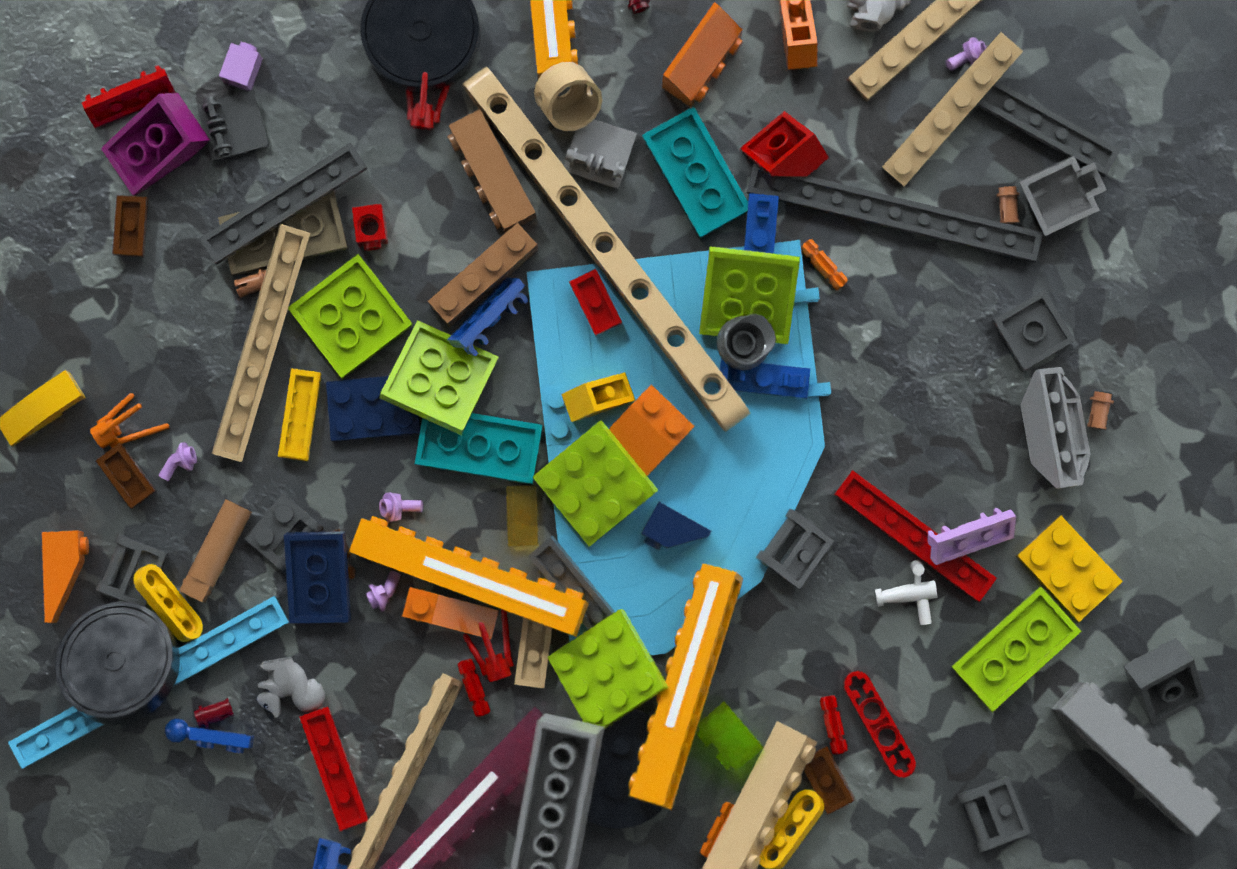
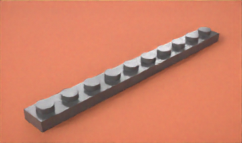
[746,163,1043,263]

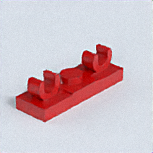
[82,65,176,128]

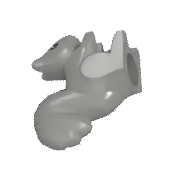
[847,0,911,32]
[257,657,325,718]

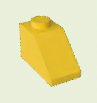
[561,372,635,422]

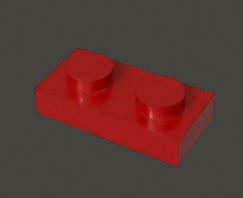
[569,269,622,336]

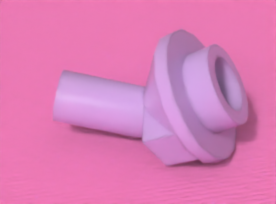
[946,37,987,71]
[159,442,197,481]
[379,492,423,522]
[366,571,401,612]

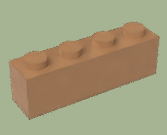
[447,109,536,233]
[428,223,538,328]

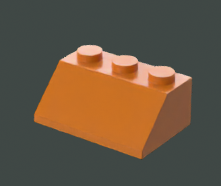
[662,2,743,107]

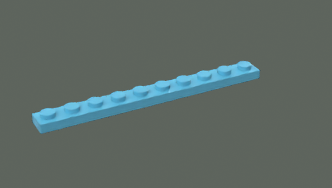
[8,596,289,769]

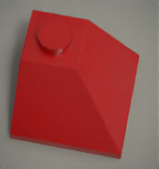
[740,111,829,177]

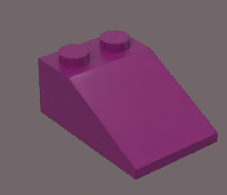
[101,93,210,196]

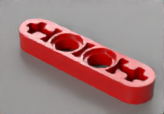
[843,671,916,778]

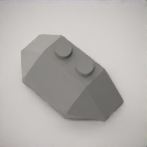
[1020,367,1091,489]

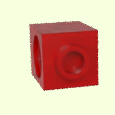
[352,204,388,251]

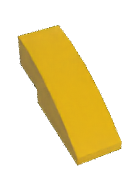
[0,370,86,447]

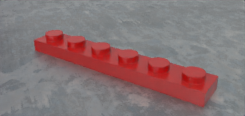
[834,470,997,602]

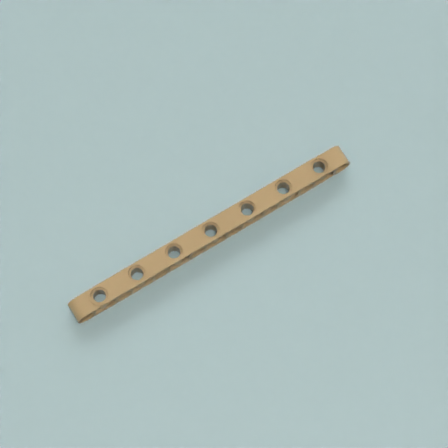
[462,67,750,432]

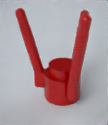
[406,72,450,130]
[463,609,514,682]

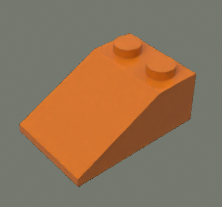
[609,385,695,476]

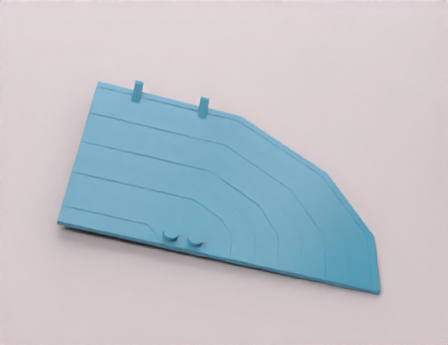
[527,240,831,655]

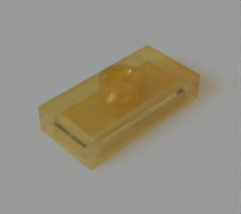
[506,485,538,547]

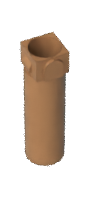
[179,499,252,603]

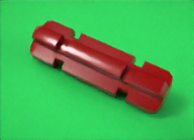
[457,659,490,717]
[820,695,848,755]

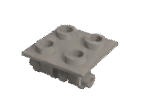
[564,119,637,189]

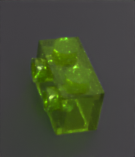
[696,701,764,771]

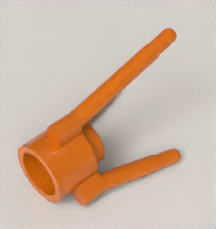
[90,393,170,449]

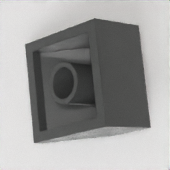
[1124,638,1205,726]

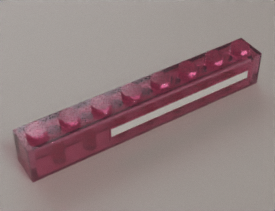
[380,706,544,869]

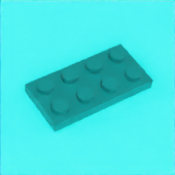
[642,107,748,239]
[415,413,543,484]

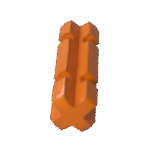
[801,239,848,290]
[700,802,734,858]

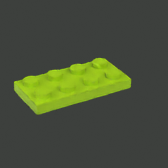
[951,587,1082,712]

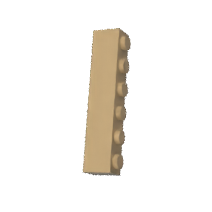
[702,721,817,869]

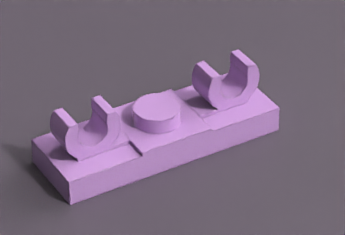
[927,508,1016,565]

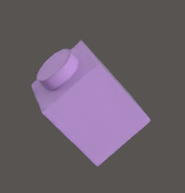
[219,42,263,91]

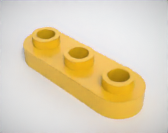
[134,564,203,642]
[759,789,824,869]

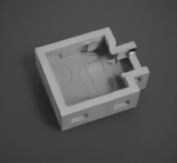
[1019,156,1107,236]

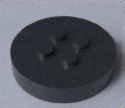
[361,0,480,92]
[55,602,180,725]
[580,709,663,829]

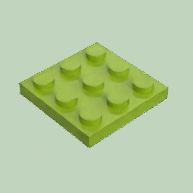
[699,247,800,344]
[288,254,413,379]
[379,320,499,435]
[533,420,658,546]
[547,609,668,729]

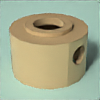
[534,62,603,131]

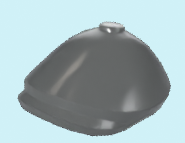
[717,314,776,370]

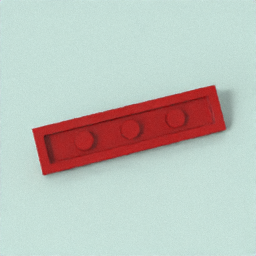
[299,706,369,831]

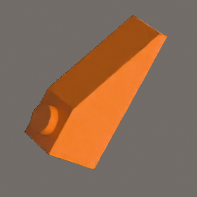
[779,0,818,70]
[42,530,89,623]
[402,587,499,640]

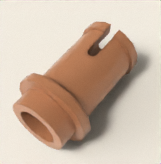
[996,186,1020,224]
[234,268,266,298]
[1087,391,1114,430]

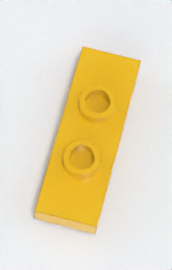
[278,368,322,462]

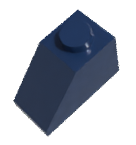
[641,502,711,550]

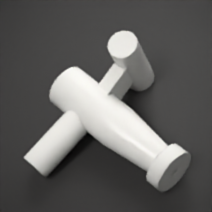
[875,560,937,625]

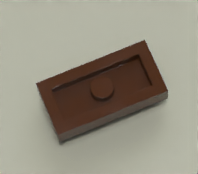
[113,195,148,257]
[96,443,157,509]
[803,746,856,814]

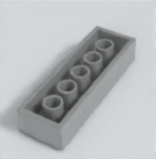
[1051,682,1222,836]
[510,713,604,869]

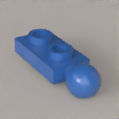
[165,718,254,753]

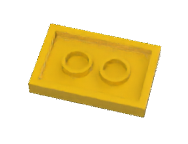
[1016,515,1123,622]

